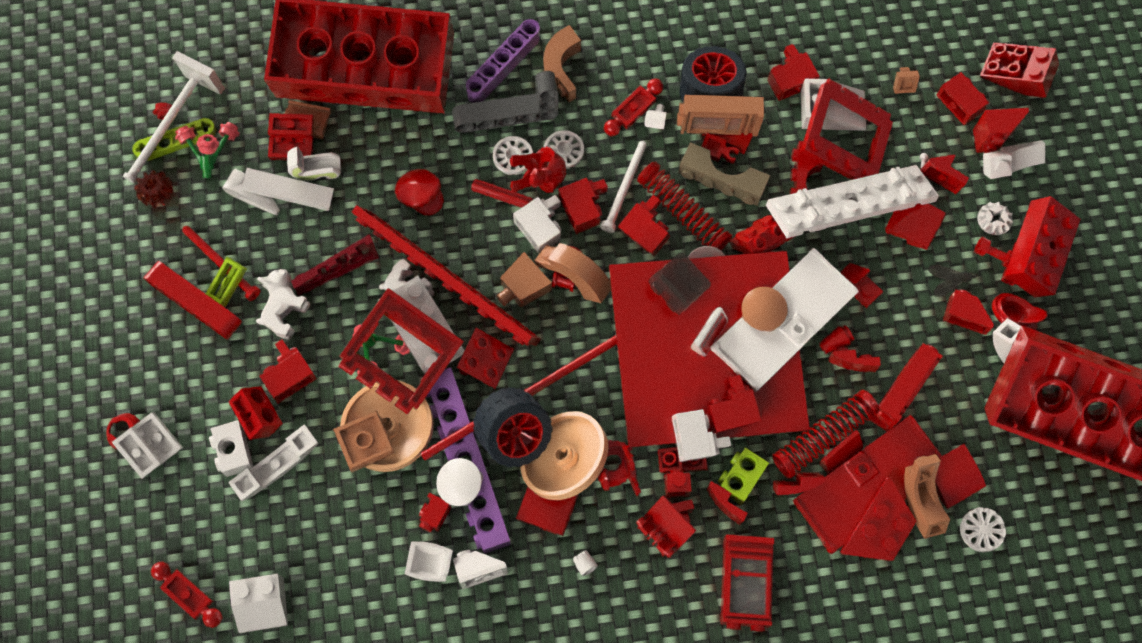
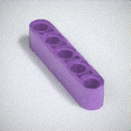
[466,19,540,103]

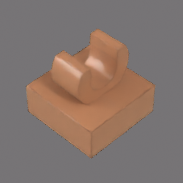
[893,67,920,94]

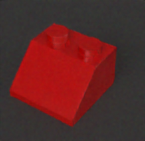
[973,108,1029,153]

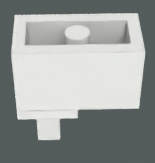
[513,195,561,254]
[672,409,731,462]

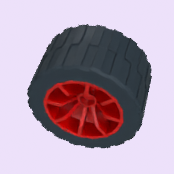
[679,46,747,102]
[473,388,552,467]

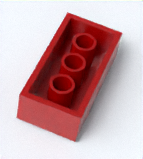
[1005,196,1081,298]

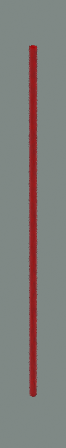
[420,236,796,461]

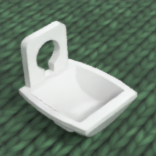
[405,542,453,582]

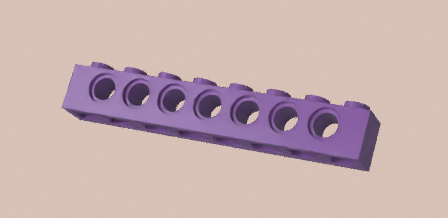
[427,368,511,554]

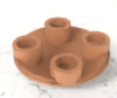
[742,287,788,332]

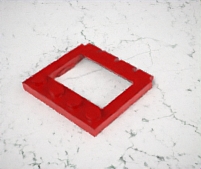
[800,78,893,180]
[338,288,464,415]

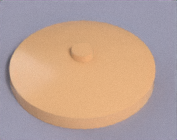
[340,381,434,472]
[520,412,608,500]

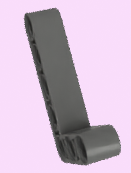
[452,71,558,133]

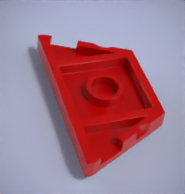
[839,477,917,561]

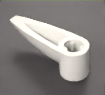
[222,169,280,216]

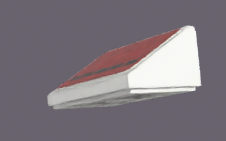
[691,307,728,357]

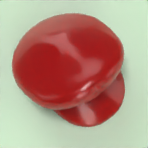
[395,169,444,216]
[992,293,1047,330]

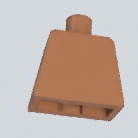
[496,252,552,307]

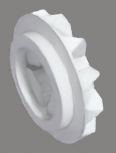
[977,202,1014,235]

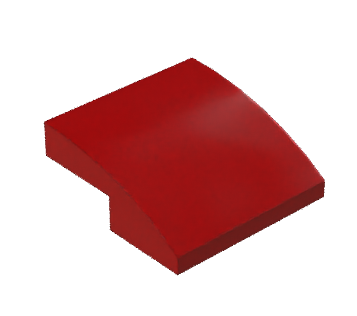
[268,113,314,161]
[885,203,946,250]
[935,444,986,509]
[516,487,579,536]

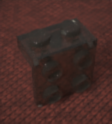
[648,253,711,315]

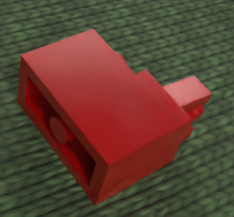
[767,44,820,101]
[559,178,608,234]
[618,195,671,257]
[259,339,317,404]
[705,375,762,433]

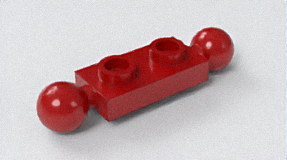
[604,78,664,137]
[151,562,222,628]

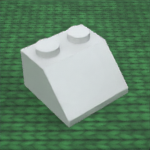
[229,574,288,633]

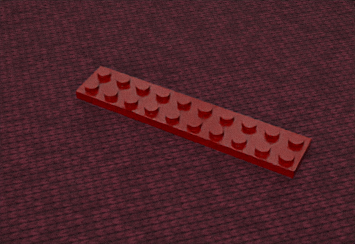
[352,205,542,346]

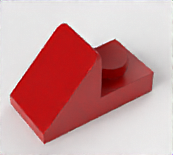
[920,155,969,194]
[840,263,883,309]

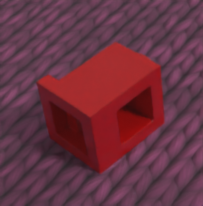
[664,469,692,498]
[419,493,452,533]

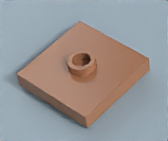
[333,410,395,472]

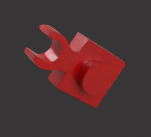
[701,133,739,163]

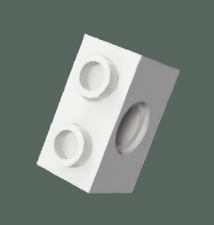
[209,420,254,477]

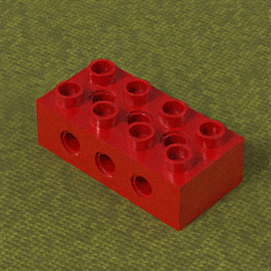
[264,0,454,114]
[984,325,1142,481]

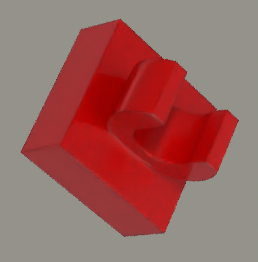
[672,499,694,523]

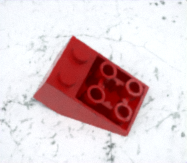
[980,42,1059,98]

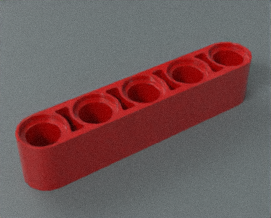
[143,261,243,340]

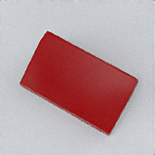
[819,430,863,474]

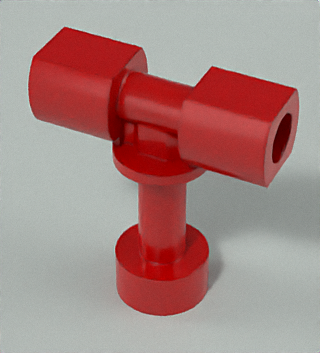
[974,237,1016,286]

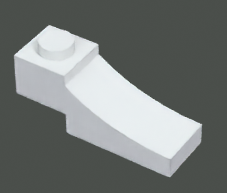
[983,141,1045,179]

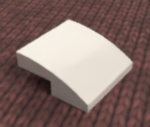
[112,412,183,479]

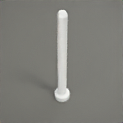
[600,141,647,233]

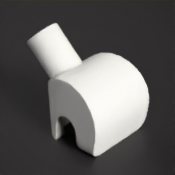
[644,104,667,129]

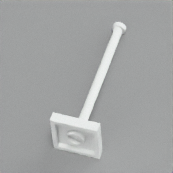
[123,51,225,184]

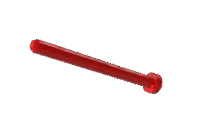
[182,226,261,301]

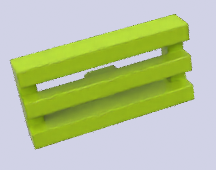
[206,257,248,307]

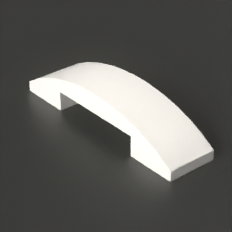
[228,425,318,501]

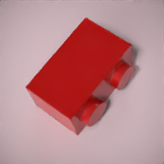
[936,72,989,125]

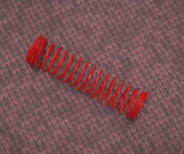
[637,161,732,250]
[772,390,880,478]

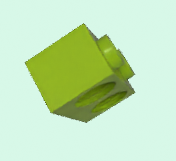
[718,448,769,506]

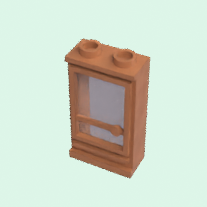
[677,95,764,136]

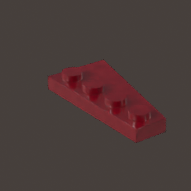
[291,234,379,296]

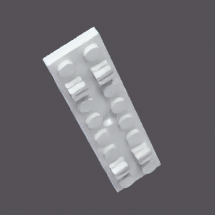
[766,165,939,238]

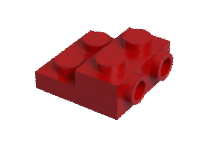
[729,215,785,254]

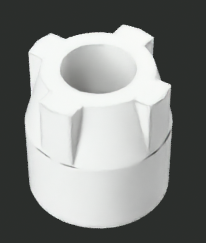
[573,550,598,577]

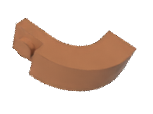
[543,25,581,102]
[534,243,611,303]
[904,454,950,539]

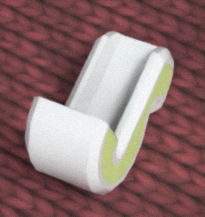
[287,147,341,181]

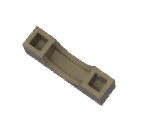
[678,142,770,206]

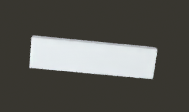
[242,168,334,211]

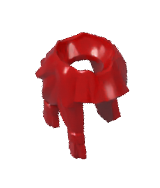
[510,146,567,193]
[597,439,641,497]

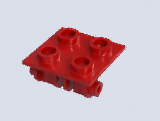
[456,328,514,389]
[636,495,697,558]

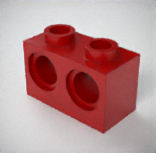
[228,386,283,440]

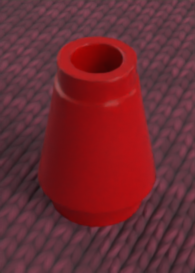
[819,325,854,354]

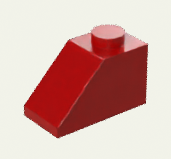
[943,290,994,335]

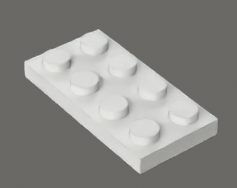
[378,276,465,374]

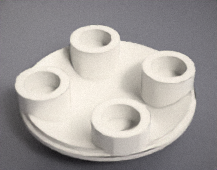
[437,458,483,506]

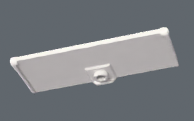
[710,248,859,392]

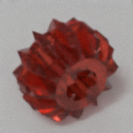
[134,169,174,208]

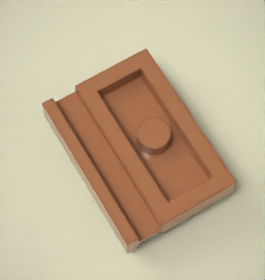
[284,100,331,139]

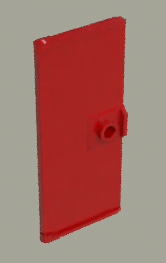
[792,415,942,555]

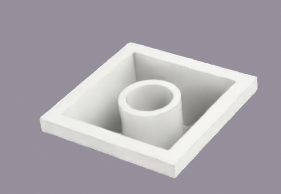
[453,550,508,589]

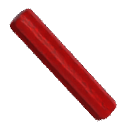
[471,179,534,208]

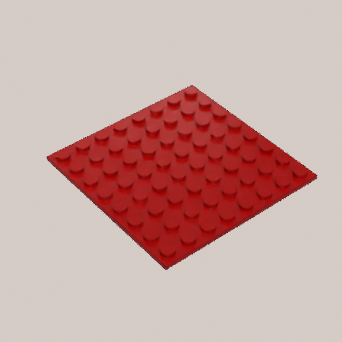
[609,251,810,447]

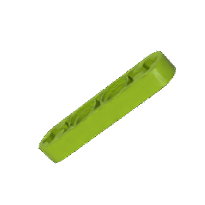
[132,118,217,161]

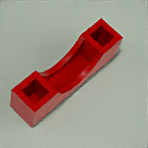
[789,141,823,195]

